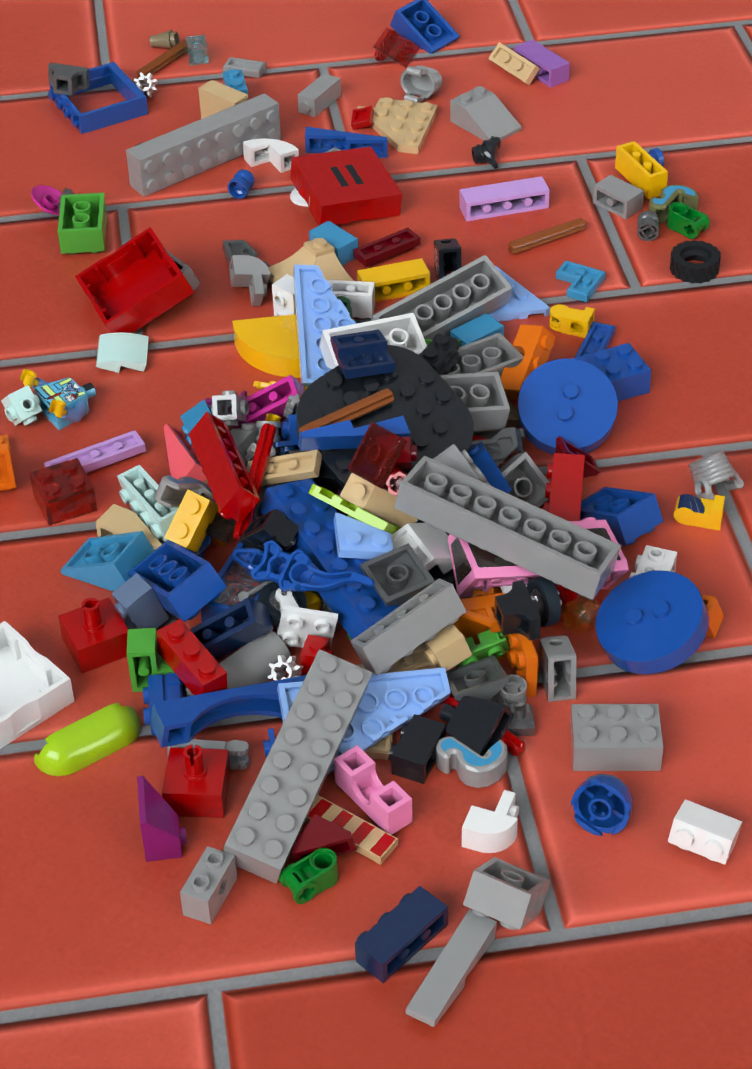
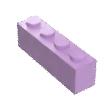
[459,176,550,222]

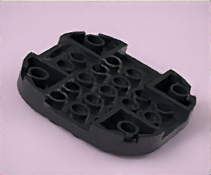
[296,345,474,492]

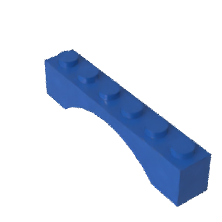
[150,675,306,748]

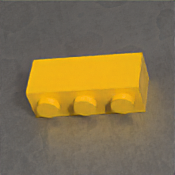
[615,141,668,199]
[357,258,430,302]

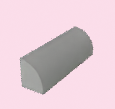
[186,630,291,696]

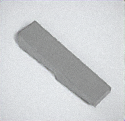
[405,909,497,1027]

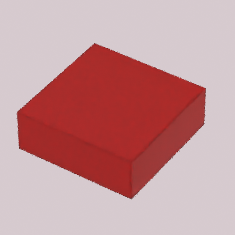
[351,106,374,130]

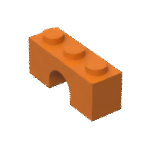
[500,324,556,400]

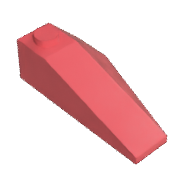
[163,423,206,482]

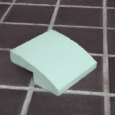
[96,332,149,373]

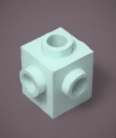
[1,385,42,426]

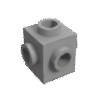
[211,391,249,427]

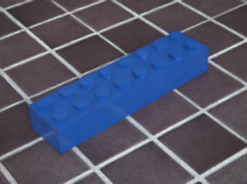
[260,478,401,639]

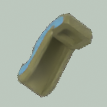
[648,184,699,224]

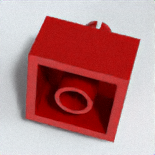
[58,597,128,673]
[162,744,231,818]

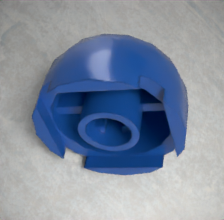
[571,774,633,836]

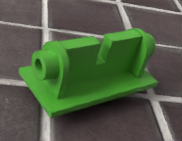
[456,630,510,668]

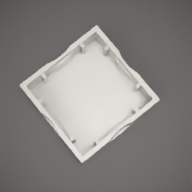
[0,621,75,749]

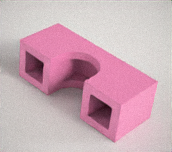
[334,745,413,835]

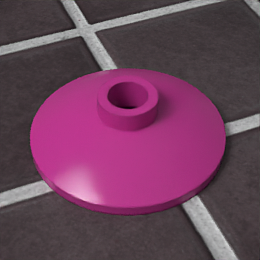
[31,185,61,216]

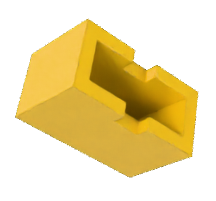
[165,490,219,552]

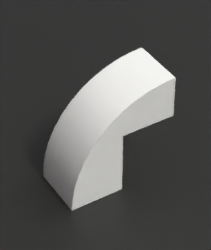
[243,138,299,173]

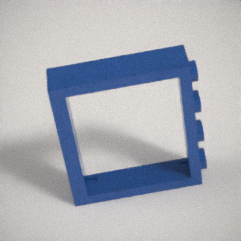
[48,62,148,134]

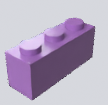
[514,40,570,88]

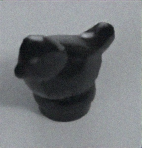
[471,136,501,169]

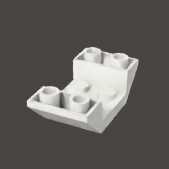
[391,523,466,574]

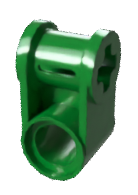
[667,202,710,239]
[279,848,339,904]

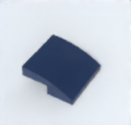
[330,329,396,379]

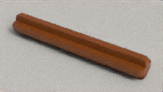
[136,39,192,78]
[508,218,586,254]
[299,388,394,432]

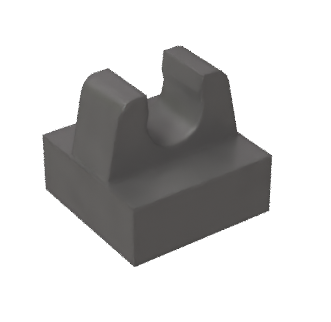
[507,703,535,736]

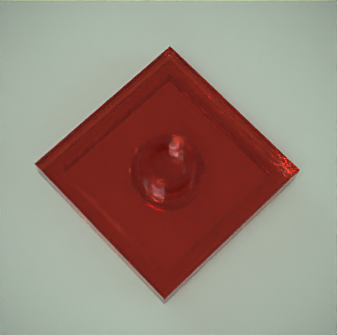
[347,422,407,489]

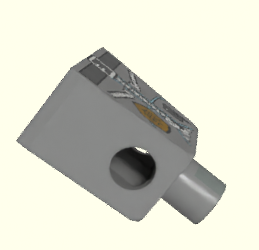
[539,636,577,702]

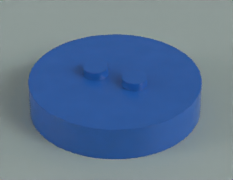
[517,358,618,455]
[595,571,709,674]

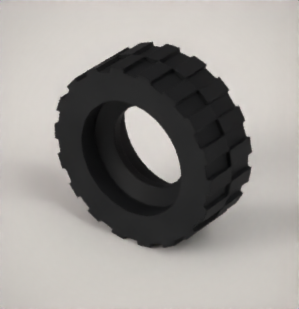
[670,240,721,283]

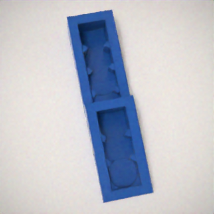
[305,127,388,158]
[298,416,410,451]

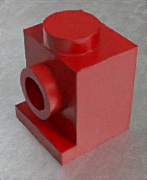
[300,634,334,676]

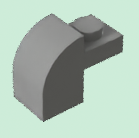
[229,255,271,306]

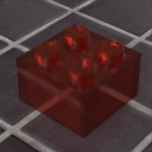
[29,458,97,526]

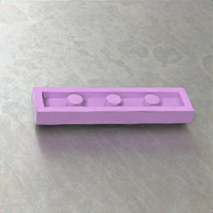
[44,430,146,485]

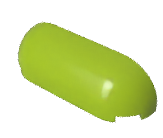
[34,703,141,776]

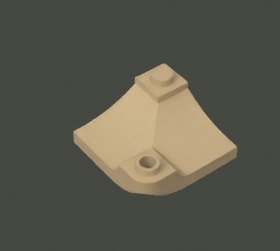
[268,238,354,284]

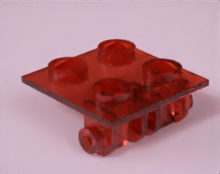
[373,27,420,67]

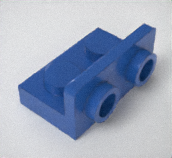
[273,414,299,454]

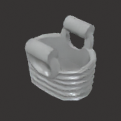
[400,65,442,103]
[688,451,744,500]

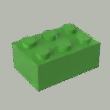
[58,193,107,254]

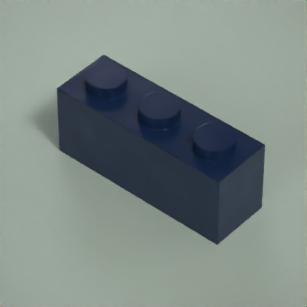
[190,597,273,660]
[355,886,448,983]

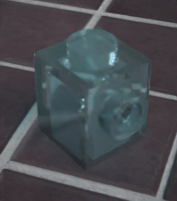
[185,35,209,65]

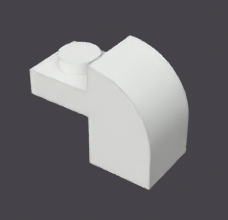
[462,790,519,853]

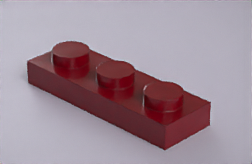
[353,228,421,267]

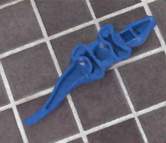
[232,540,375,592]

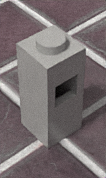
[298,73,341,117]

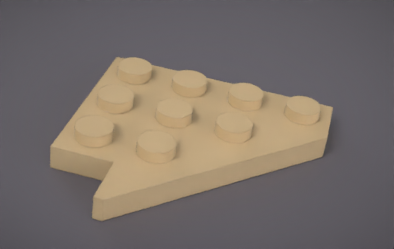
[357,97,438,154]

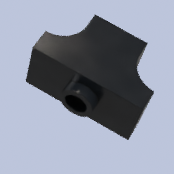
[495,580,541,641]

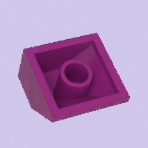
[137,776,187,862]

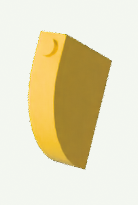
[232,314,301,378]

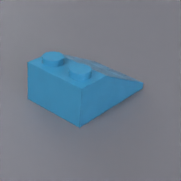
[60,531,155,591]

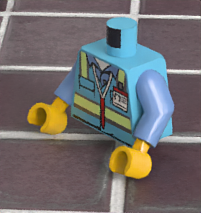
[20,369,96,430]

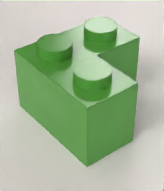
[126,628,186,692]

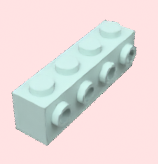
[117,465,179,543]

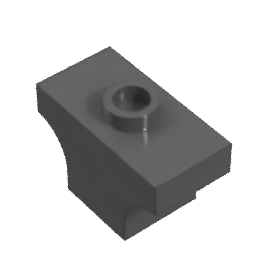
[48,62,90,96]

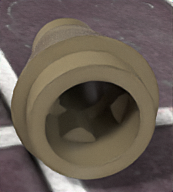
[150,30,180,49]

